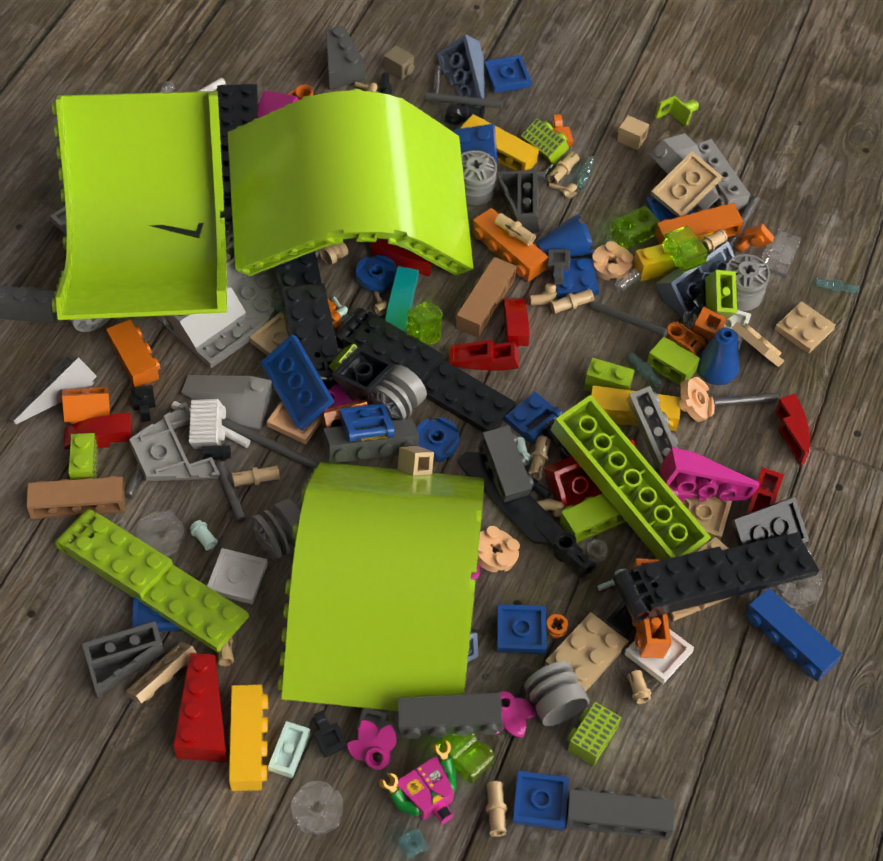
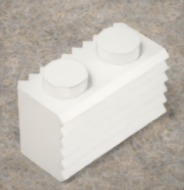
[189,399,226,449]

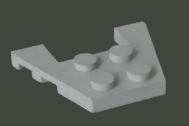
[129,402,220,481]

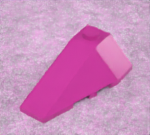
[659,447,760,502]

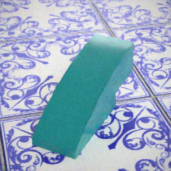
[385,266,419,332]

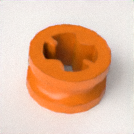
[546,614,568,639]

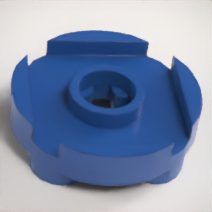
[356,255,397,294]
[416,417,459,462]

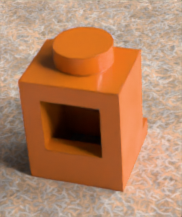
[692,307,727,340]

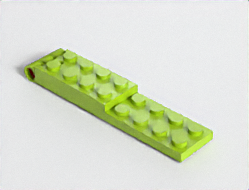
[54,509,249,653]

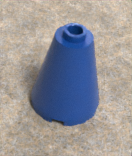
[536,214,594,257]
[697,328,740,385]

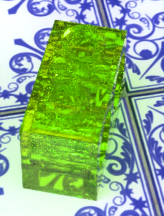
[610,205,660,249]
[407,299,443,346]

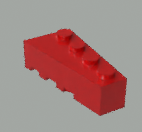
[174,653,228,763]

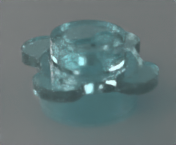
[398,829,429,859]

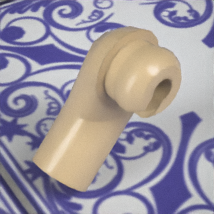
[530,283,557,306]
[537,499,565,517]

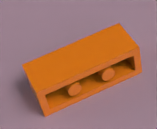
[106,319,161,387]

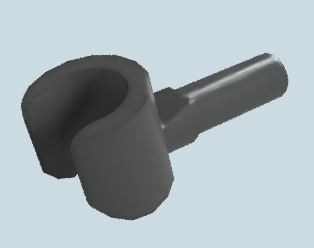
[537,163,554,184]

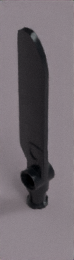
[459,452,596,578]

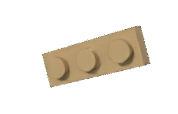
[126,642,197,703]

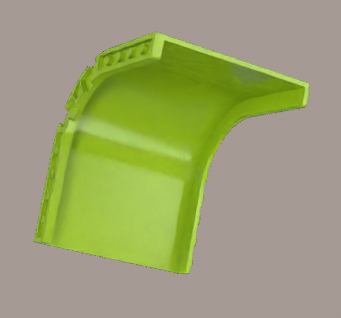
[228,89,474,276]
[52,91,227,320]
[278,462,485,711]

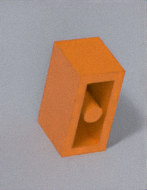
[62,386,110,424]

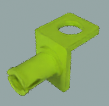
[655,96,699,126]

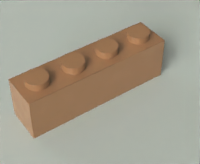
[454,257,517,338]
[27,476,126,519]

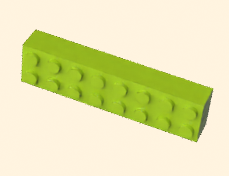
[550,395,711,561]

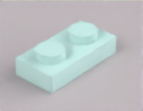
[268,721,310,778]

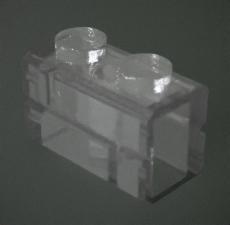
[761,229,802,278]

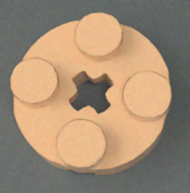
[592,241,634,281]
[679,377,715,422]
[477,526,520,573]

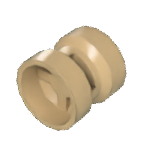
[319,242,348,266]

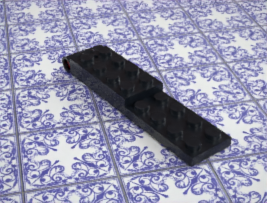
[217,84,258,222]
[274,251,339,386]
[335,308,516,432]
[613,532,820,622]

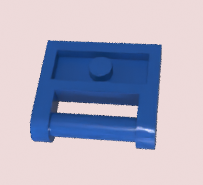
[504,392,563,443]
[339,403,394,442]

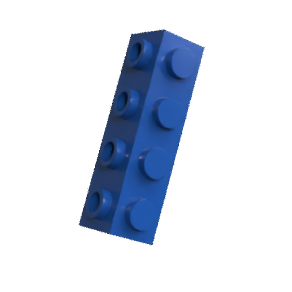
[745,588,842,682]

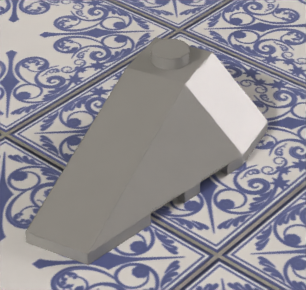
[649,133,720,210]
[9,354,97,424]
[181,375,273,431]

